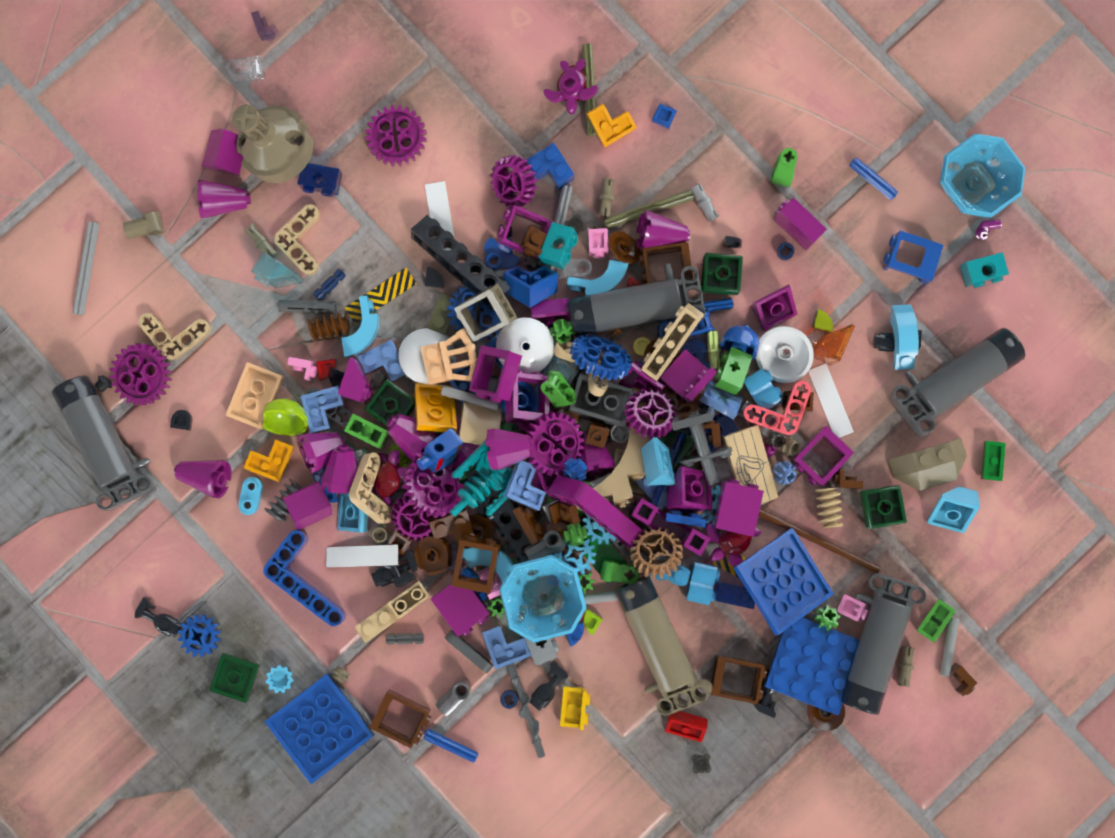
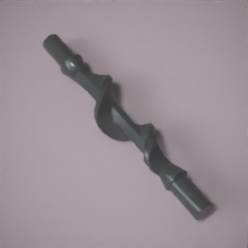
[507,663,545,758]

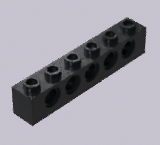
[411,215,510,311]
[465,467,533,572]

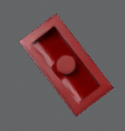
[664,711,708,743]

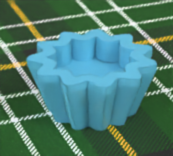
[266,665,294,693]

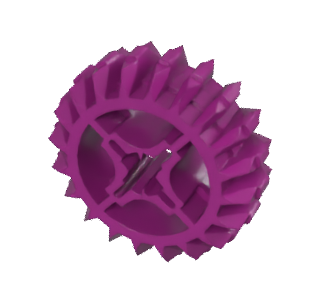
[489,155,538,207]
[624,388,677,440]
[390,493,441,541]

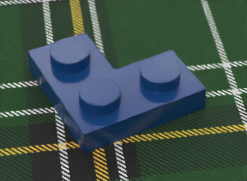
[664,510,706,527]

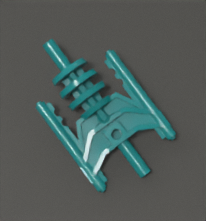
[449,439,513,517]

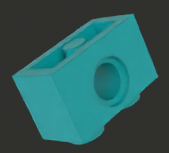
[538,222,578,270]
[960,252,1009,288]

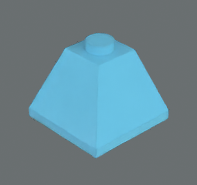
[927,486,980,533]

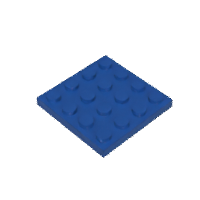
[734,528,834,635]
[764,618,859,715]
[264,673,374,784]

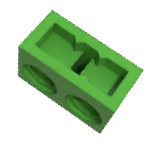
[917,599,956,643]

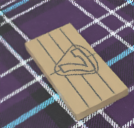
[722,425,778,504]

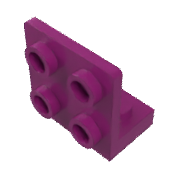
[660,350,717,404]

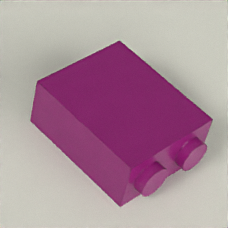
[773,197,827,251]
[712,479,764,537]
[431,575,490,637]

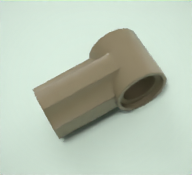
[123,212,165,239]

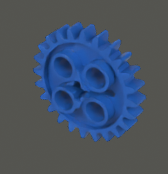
[447,284,503,342]
[570,334,632,381]

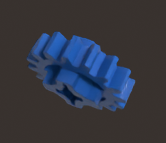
[178,614,222,657]

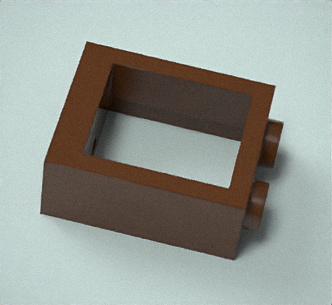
[639,242,693,284]
[452,535,501,594]
[711,654,767,704]
[369,689,432,748]

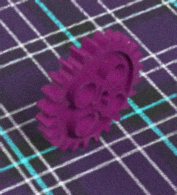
[365,105,427,167]
[109,343,172,406]
[526,412,585,476]
[402,458,463,518]

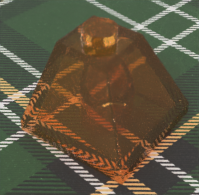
[812,324,855,365]

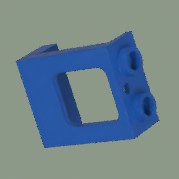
[883,230,944,284]

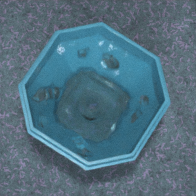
[940,133,1025,218]
[499,555,587,643]

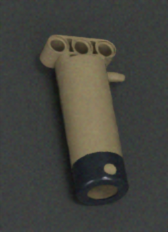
[615,576,713,715]

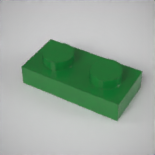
[981,441,1006,481]

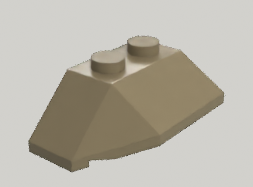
[887,438,967,491]

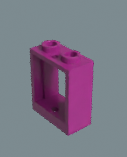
[496,205,556,260]
[469,345,522,403]
[506,370,549,425]
[791,426,854,486]

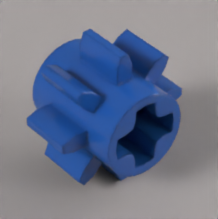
[563,458,587,481]

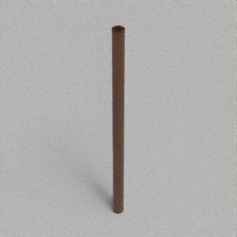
[758,508,881,574]

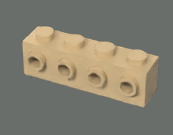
[641,303,705,381]

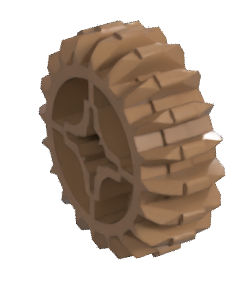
[630,527,683,579]

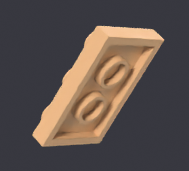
[225,362,284,430]

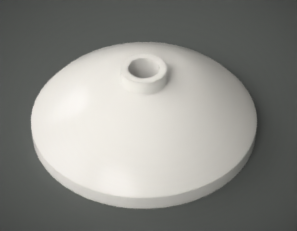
[496,318,554,374]
[756,326,814,383]
[398,328,456,384]

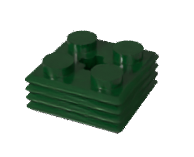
[701,253,743,295]
[364,379,415,427]
[860,485,907,529]

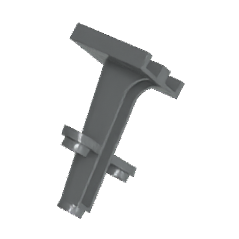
[672,406,733,485]

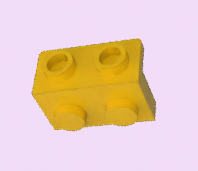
[560,686,590,730]

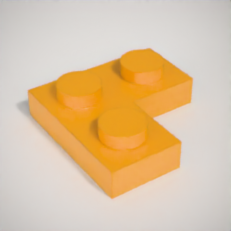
[586,104,637,147]
[244,439,295,482]

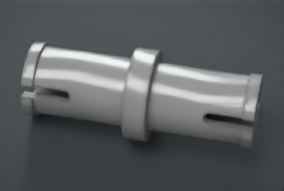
[690,183,719,222]

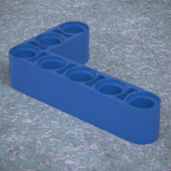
[263,530,346,626]

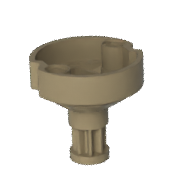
[232,104,314,183]

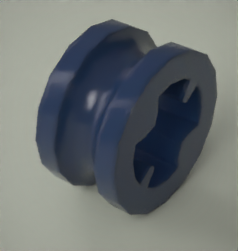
[777,242,795,260]
[500,690,518,709]

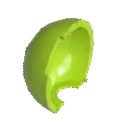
[263,399,308,436]

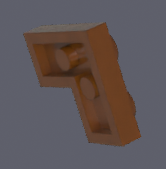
[512,505,544,545]
[428,507,475,548]

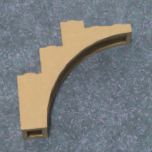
[576,402,655,510]

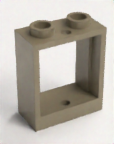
[454,284,517,342]

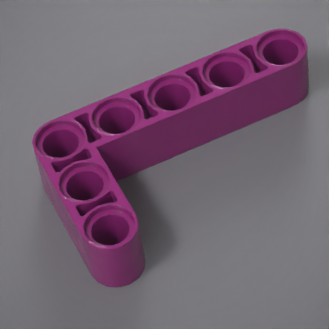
[547,476,643,548]

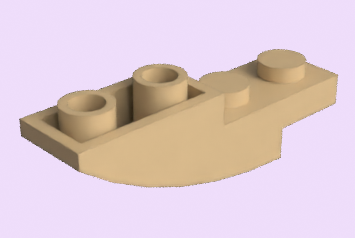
[354,581,430,643]

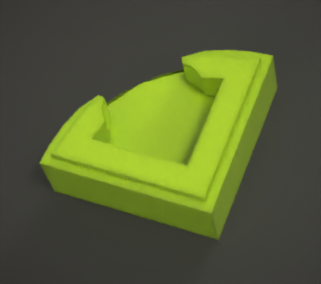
[813,309,833,333]
[583,608,603,635]

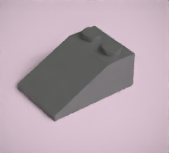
[567,373,635,427]

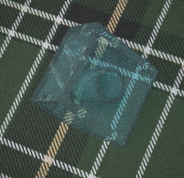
[251,252,304,288]

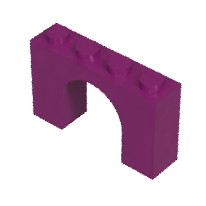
[629,498,710,556]

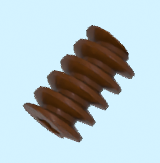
[307,311,350,341]

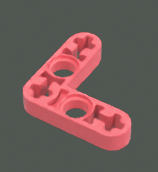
[743,381,811,435]

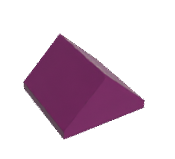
[202,129,243,176]
[750,284,798,331]
[618,360,666,392]
[283,481,333,530]

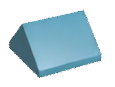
[641,438,676,486]
[337,493,368,533]

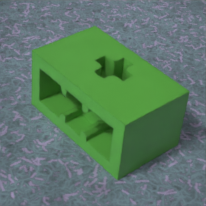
[714,347,753,395]
[344,414,389,449]

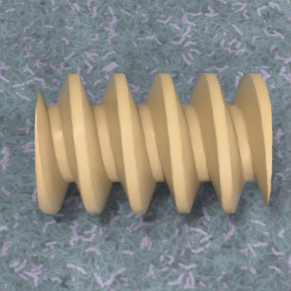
[815,488,843,528]

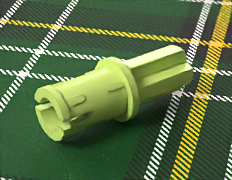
[706,331,721,369]

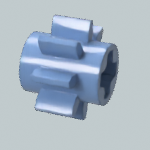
[772,460,796,485]

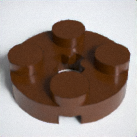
[414,536,452,575]

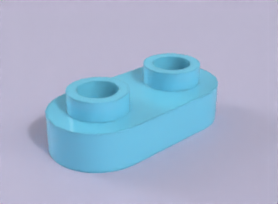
[238,477,263,515]

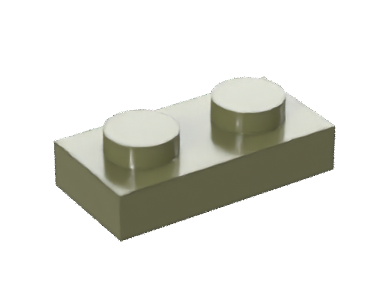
[427,293,455,335]

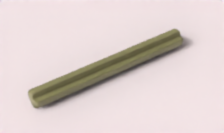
[582,44,597,137]
[604,190,694,229]

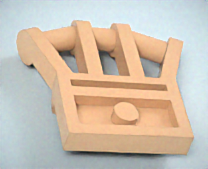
[421,328,478,385]

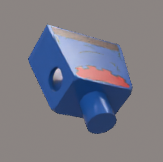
[417,428,463,473]

